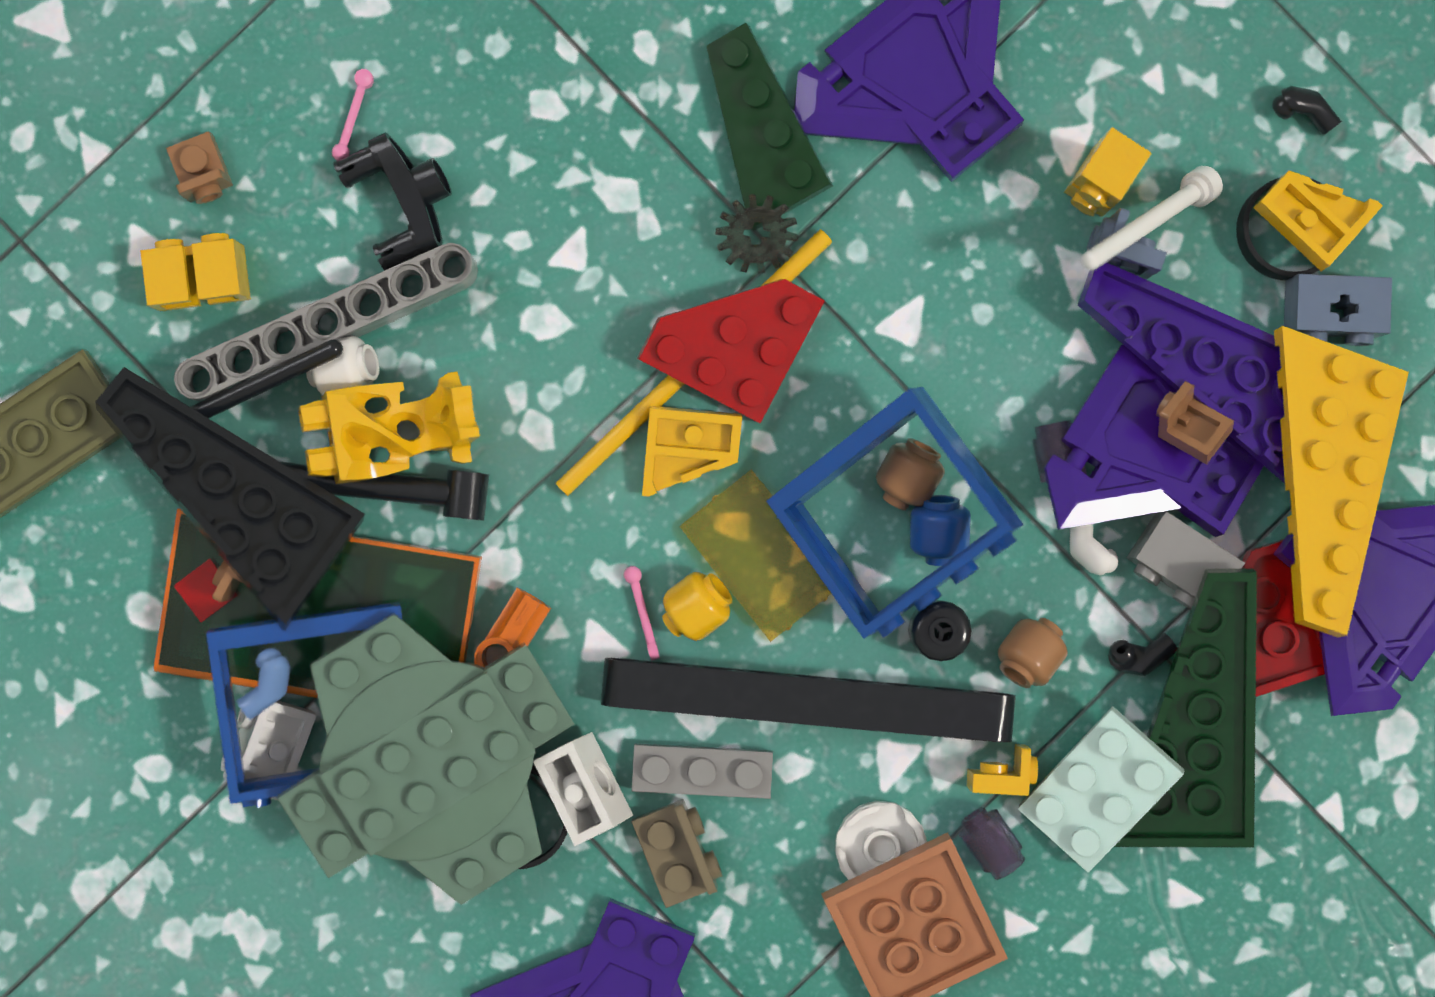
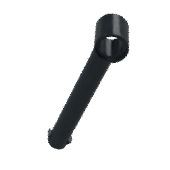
[281,462,489,521]

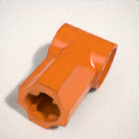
[474,587,552,667]

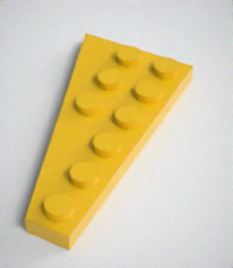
[1274,326,1409,637]

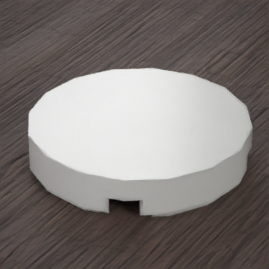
[835,800,927,880]

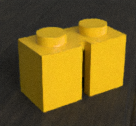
[1064,127,1152,217]
[140,233,251,311]

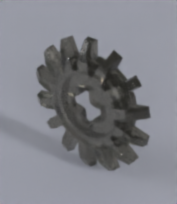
[715,194,799,274]

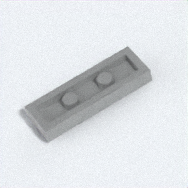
[632,743,773,799]

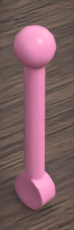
[332,69,374,160]
[624,566,660,661]

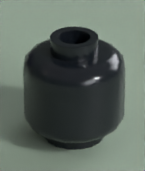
[908,600,972,662]

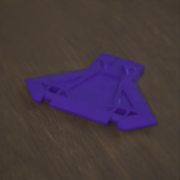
[794,0,1024,182]
[1043,344,1264,537]
[1274,505,1435,716]
[470,898,695,997]

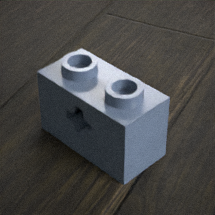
[1284,274,1392,346]

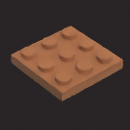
[821,832,1008,997]

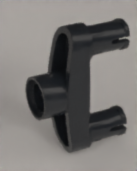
[334,132,452,271]

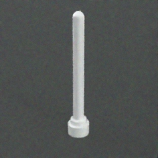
[1081,166,1223,270]

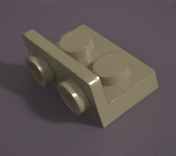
[631,799,723,908]

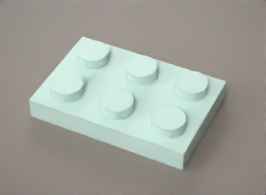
[1018,706,1184,873]

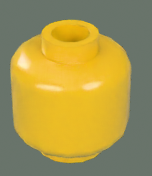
[662,572,733,641]

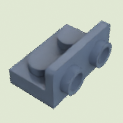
[1086,208,1167,280]

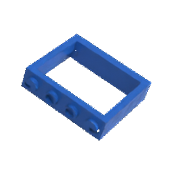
[766,387,1024,639]
[206,602,402,808]

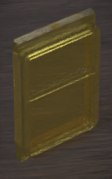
[679,470,831,642]

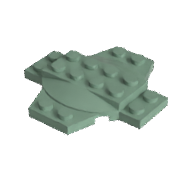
[277,613,574,905]

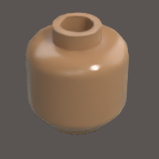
[876,438,945,510]
[997,618,1068,688]

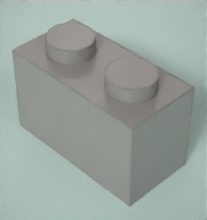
[1126,511,1245,610]

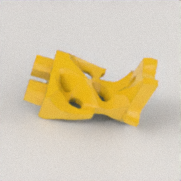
[298,371,480,484]

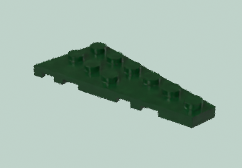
[1114,568,1257,848]

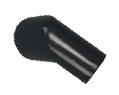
[1272,86,1342,136]
[1108,633,1178,676]

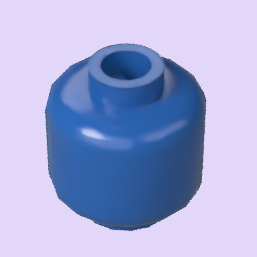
[910,495,971,566]

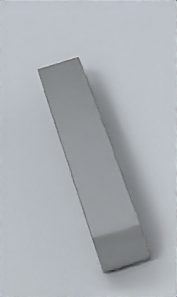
[174,243,478,402]

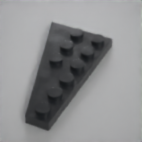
[95,367,365,631]

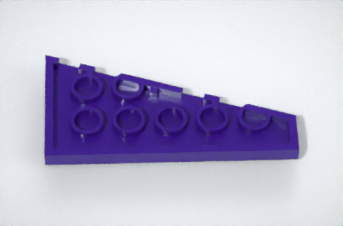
[1078,262,1285,484]

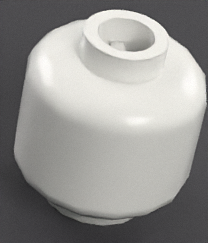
[306,336,379,395]

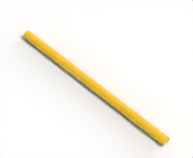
[555,229,832,496]

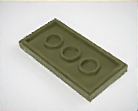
[0,349,120,518]

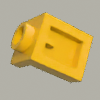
[967,744,1038,796]

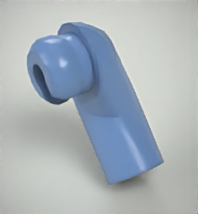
[237,648,290,720]

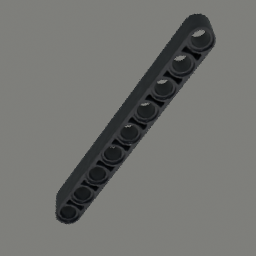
[601,658,1016,743]

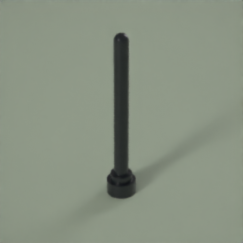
[190,339,343,418]

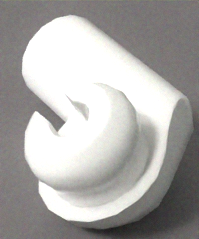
[1070,524,1118,575]

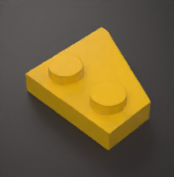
[1253,170,1383,271]
[642,406,742,497]

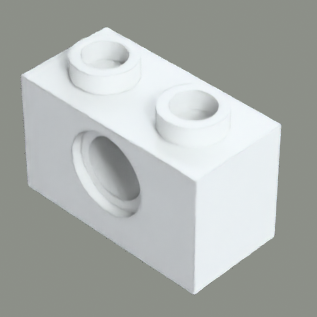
[533,732,633,846]

